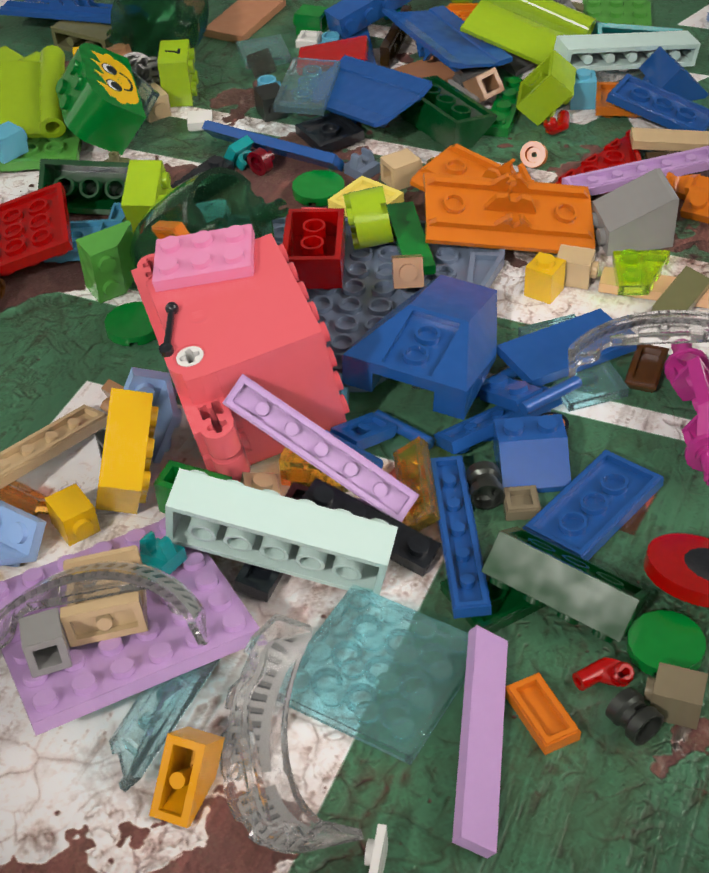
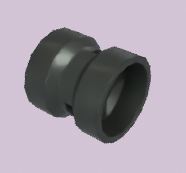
[466,461,505,510]
[606,687,664,746]

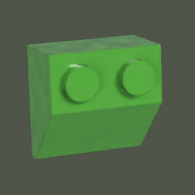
[76,220,138,304]

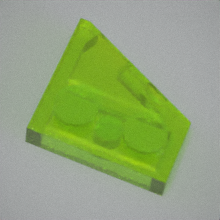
[612,249,670,295]

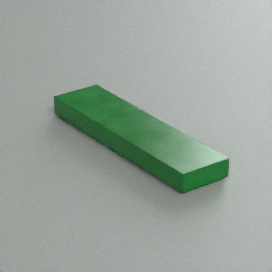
[386,201,436,275]

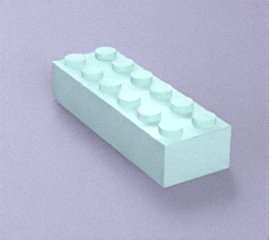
[165,468,398,599]

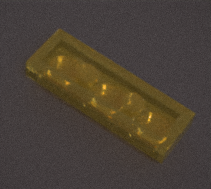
[393,436,440,532]

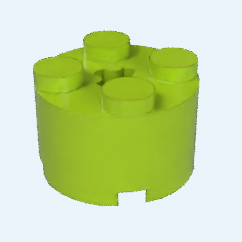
[343,186,394,250]

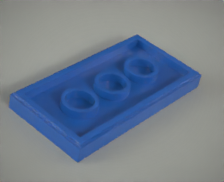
[606,74,709,131]
[497,308,638,387]
[523,449,664,561]

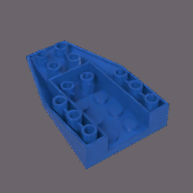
[342,275,497,420]

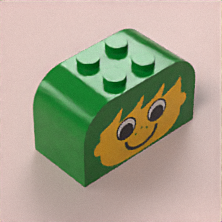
[56,43,146,156]

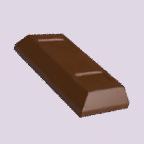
[624,343,669,393]

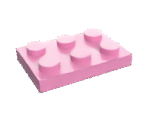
[152,224,255,292]

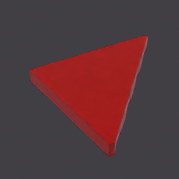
[554,130,642,194]

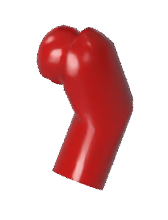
[543,110,570,135]
[572,657,635,691]

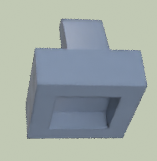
[344,147,381,179]

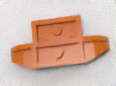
[666,172,709,224]

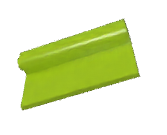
[460,0,596,65]
[0,45,66,138]

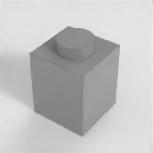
[18,607,72,678]

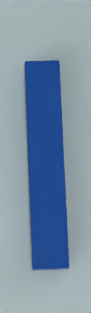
[202,120,345,172]
[429,455,491,619]

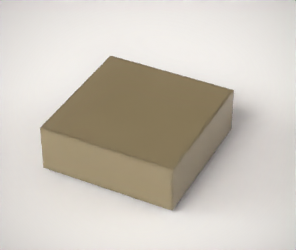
[502,485,541,521]

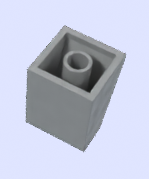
[592,168,679,256]

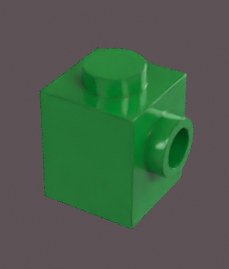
[293,4,329,35]

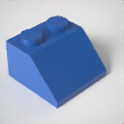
[639,46,709,101]
[493,414,571,493]

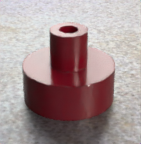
[247,148,275,176]

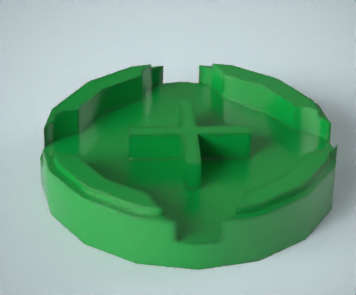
[292,170,345,207]
[104,302,156,346]
[627,610,706,677]

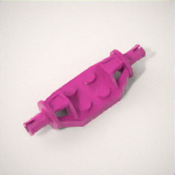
[664,337,709,486]

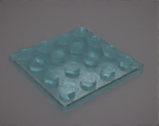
[276,584,468,765]

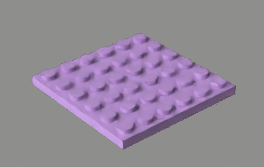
[0,517,263,736]

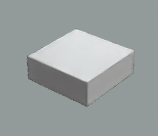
[295,30,323,48]
[187,109,213,132]

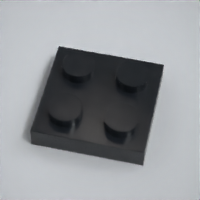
[295,112,364,153]

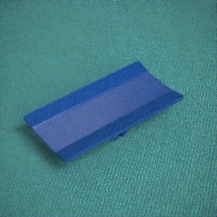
[0,0,147,25]
[382,5,513,72]
[291,55,433,128]

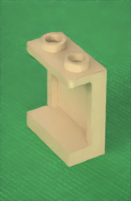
[60,545,148,648]

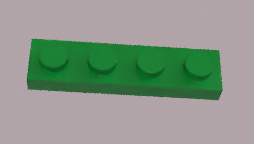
[484,76,524,138]

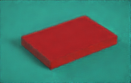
[296,35,369,78]

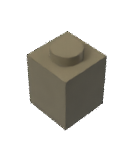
[644,662,708,730]

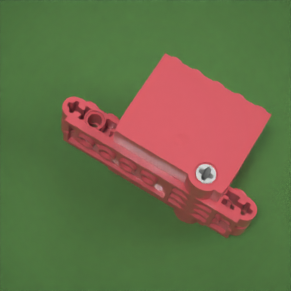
[131,233,350,482]

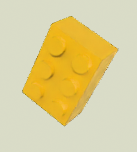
[95,388,159,514]

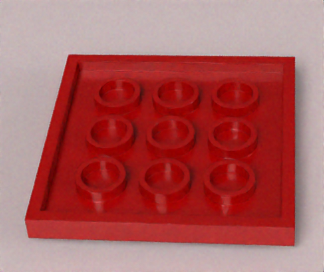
[0,182,73,277]

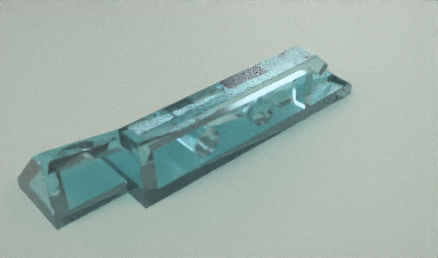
[109,658,221,792]

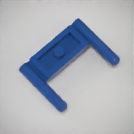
[476,367,582,415]
[326,410,435,469]

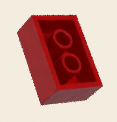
[282,208,346,290]

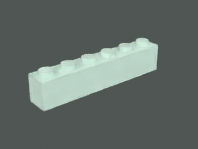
[554,31,701,71]

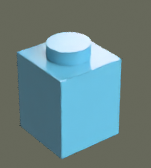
[569,68,597,110]
[0,121,29,164]

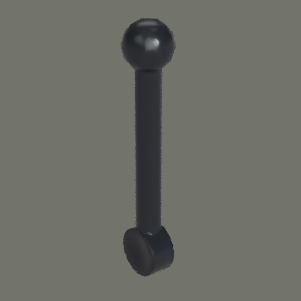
[159,302,179,357]

